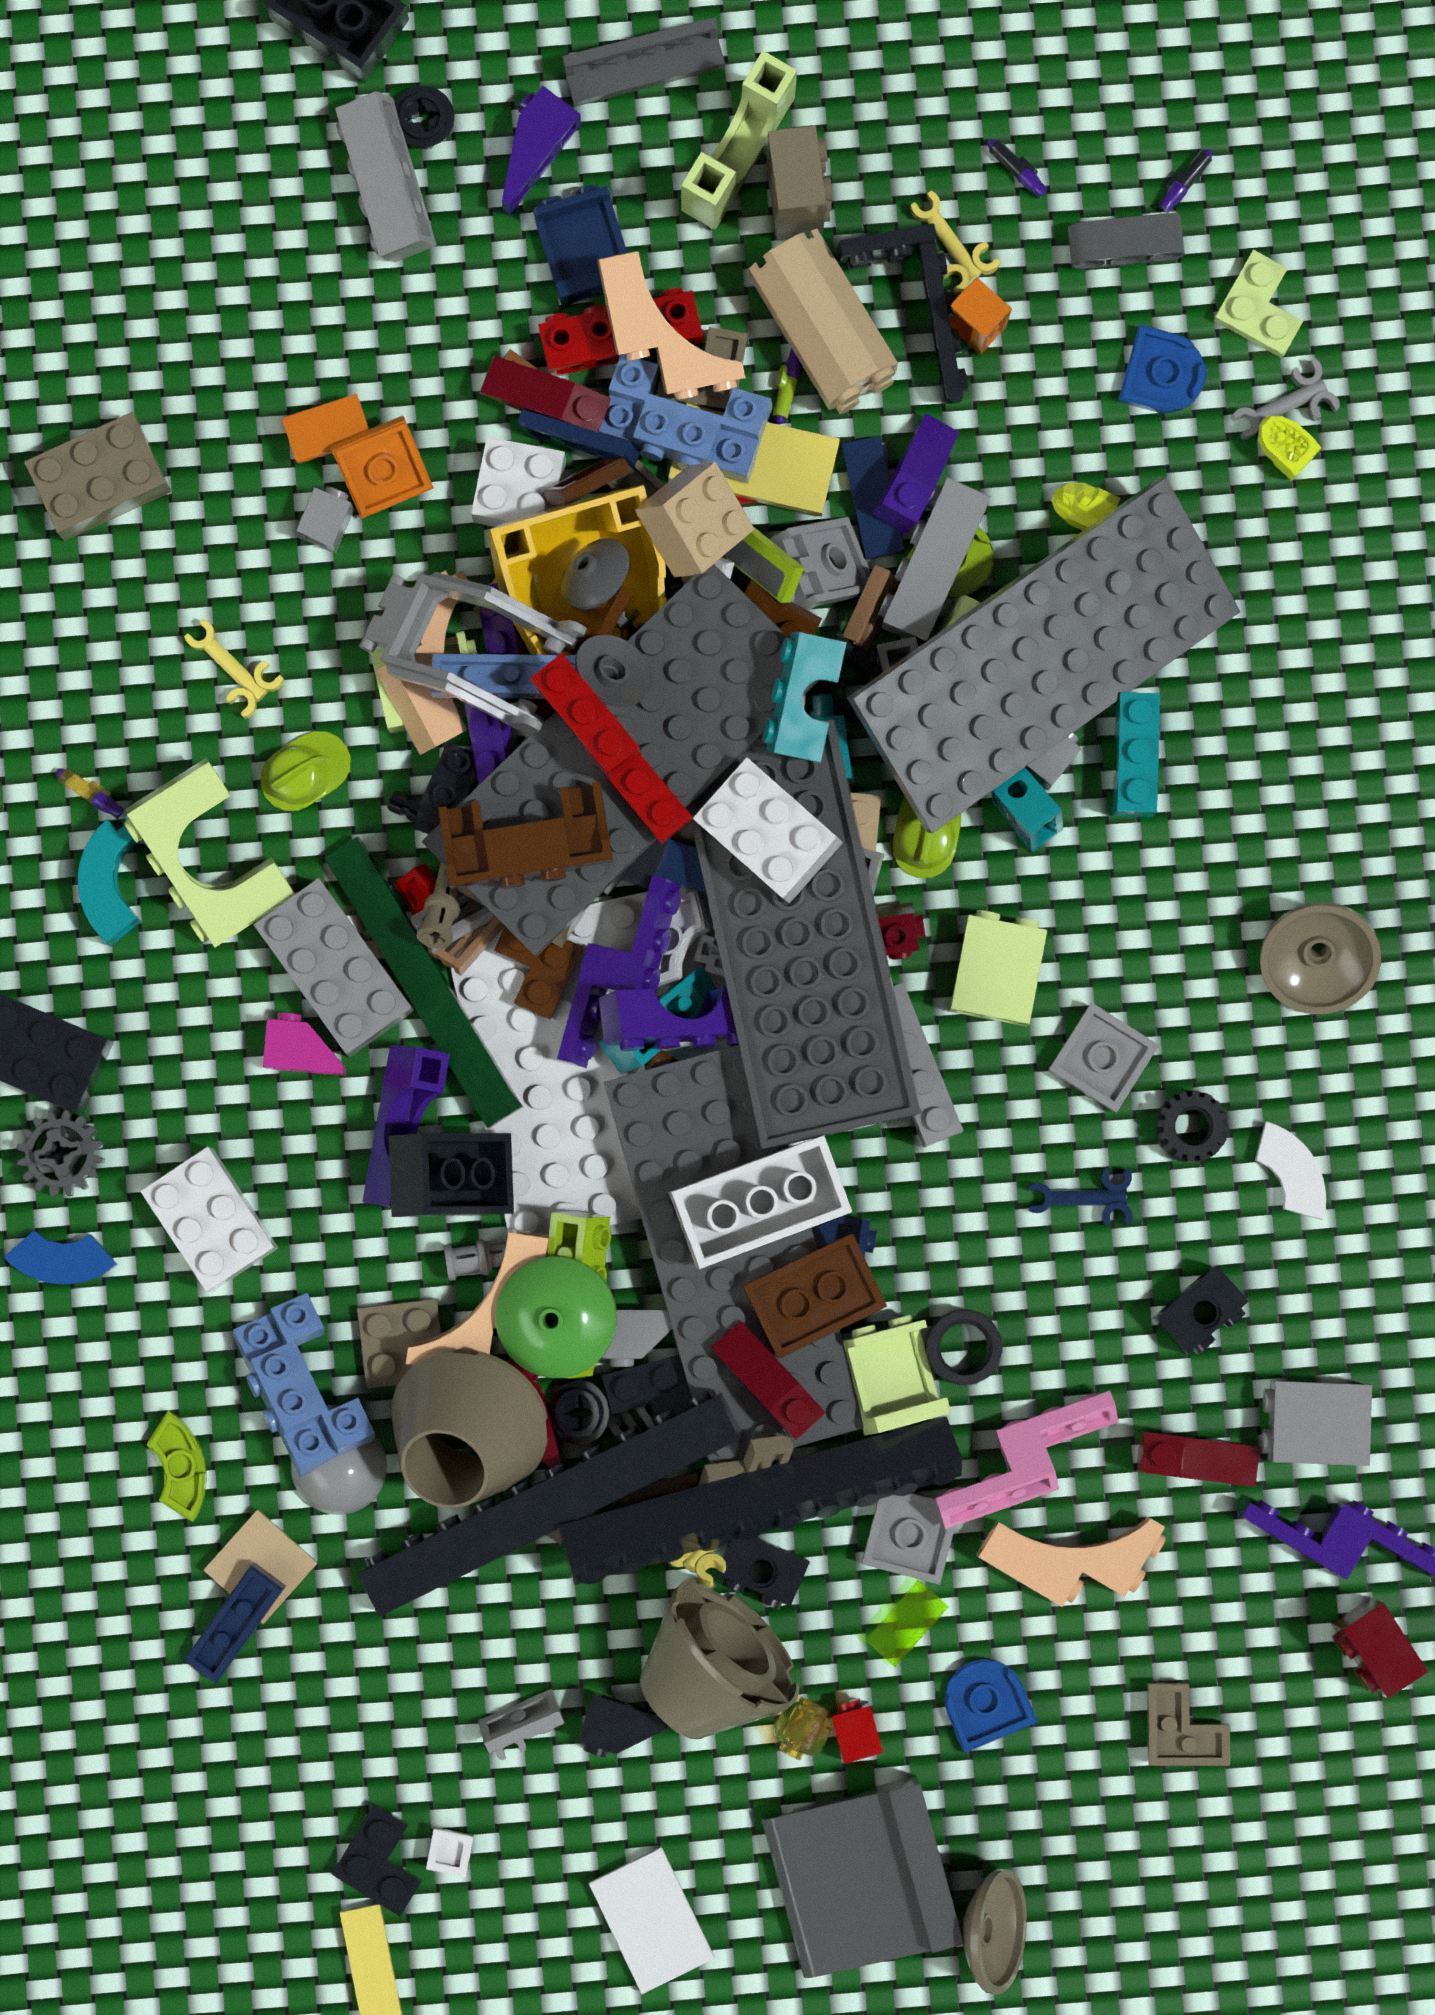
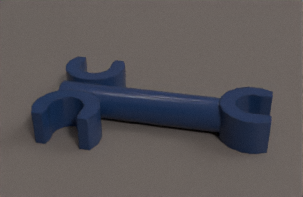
[1028,1169,1133,1226]

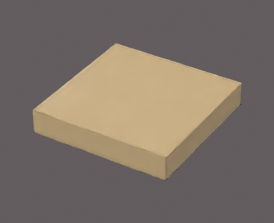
[204,1509,318,1624]

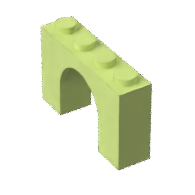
[681,50,797,230]
[124,757,295,948]

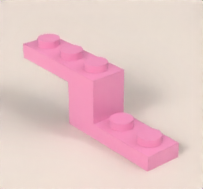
[935,1391,1119,1529]

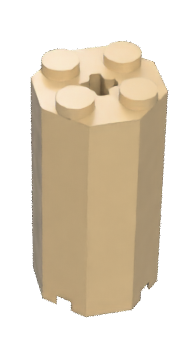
[748,229,898,414]

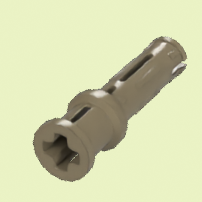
[416,862,460,949]

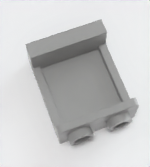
[1261,1381,1372,1466]

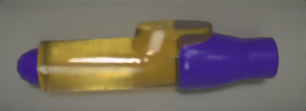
[56,768,124,819]

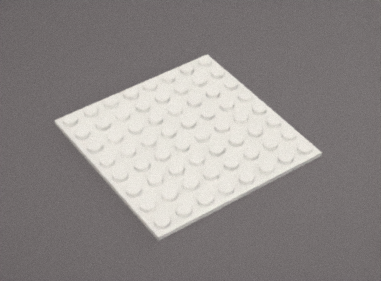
[447,885,807,1235]

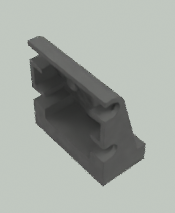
[761,1775,964,1978]

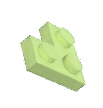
[1214,249,1303,358]

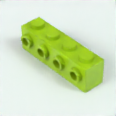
[545,1211,611,1379]

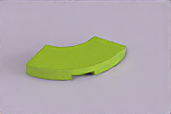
[147,1410,207,1522]

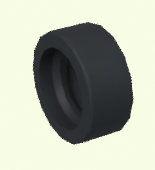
[925,1309,1003,1385]

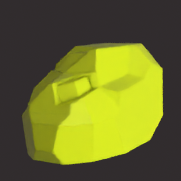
[1258,416,1321,480]
[1051,483,1120,531]

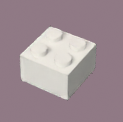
[471,437,566,527]

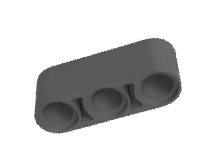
[1067,213,1185,269]

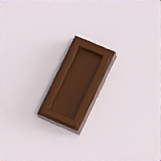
[543,458,630,505]

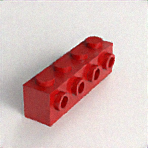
[538,288,703,377]

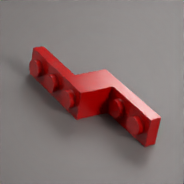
[530,653,693,845]

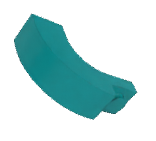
[78,815,143,947]

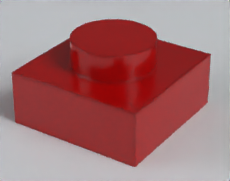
[394,862,437,916]

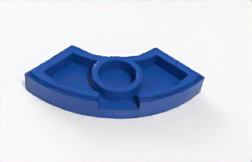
[4,1231,118,1284]

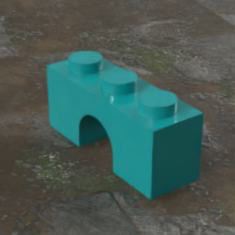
[763,632,847,763]
[1113,692,1160,818]

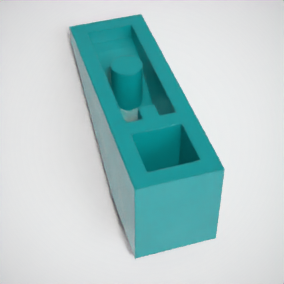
[598,966,717,1074]

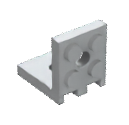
[730,517,871,610]

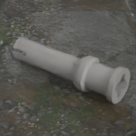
[444,1235,549,1281]

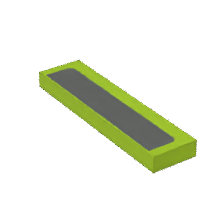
[725,528,805,603]

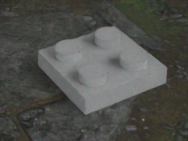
[1048,1002,1159,1113]
[862,1493,955,1585]

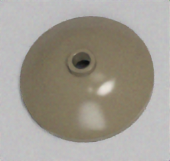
[1260,902,1381,1014]
[960,1869,1027,1994]

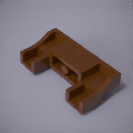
[438,781,613,889]

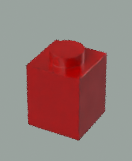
[830,1698,883,1764]

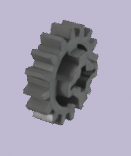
[16,1110,105,1197]

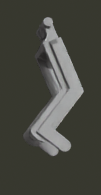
[359,572,587,733]

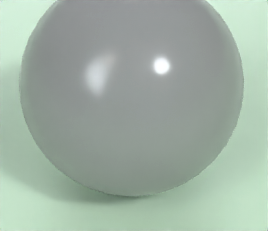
[291,1435,387,1515]

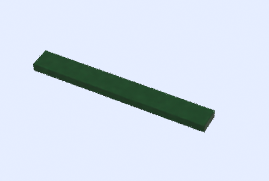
[324,837,523,1128]

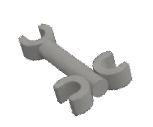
[1231,359,1340,440]

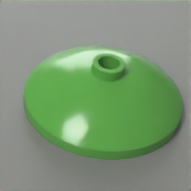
[495,1256,617,1378]

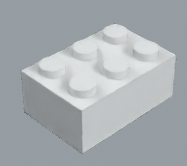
[693,757,843,903]
[140,1147,278,1292]

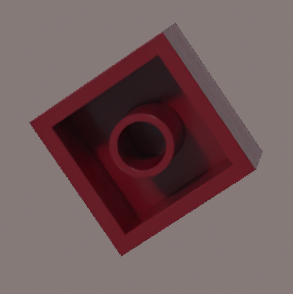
[1331,1598,1428,1699]

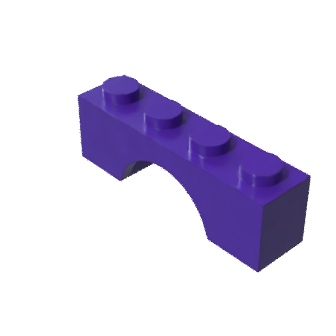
[599,986,739,1051]
[362,1044,450,1207]

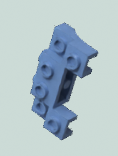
[599,354,773,484]
[233,1293,375,1477]

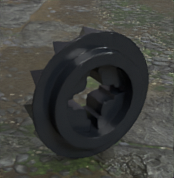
[395,86,455,149]
[550,1380,612,1445]

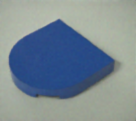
[1118,324,1207,413]
[944,1658,1038,1753]

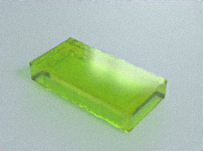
[865,1579,949,1667]

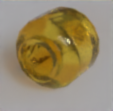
[773,1696,833,1760]

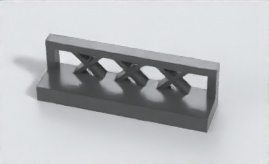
[562,17,725,107]

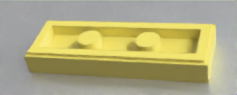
[340,1903,403,2015]

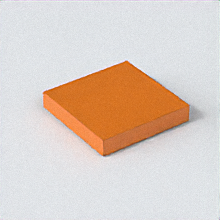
[330,415,434,519]

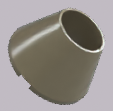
[391,1349,548,1508]
[640,1578,799,1739]

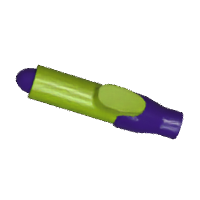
[773,348,801,425]

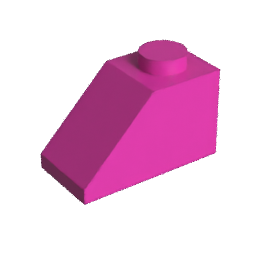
[263,1013,347,1076]

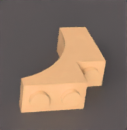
[597,251,745,400]
[375,571,468,755]
[406,1229,548,1365]
[976,1517,1166,1607]

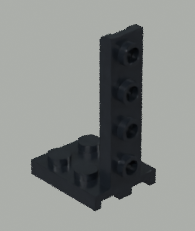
[836,223,968,404]

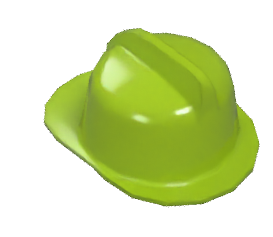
[261,731,351,811]
[893,797,961,878]

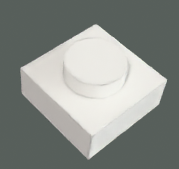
[426,1827,474,1877]

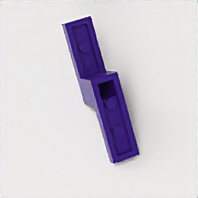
[464,583,529,785]
[557,875,681,1069]
[1238,1499,1435,1580]

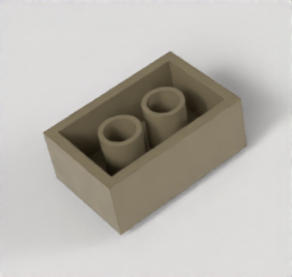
[766,125,833,241]
[24,412,172,542]

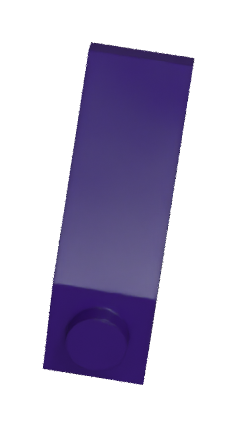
[502,86,581,216]
[872,413,959,534]

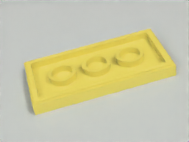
[668,404,840,517]

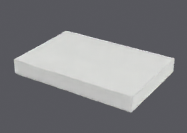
[589,1846,715,1994]

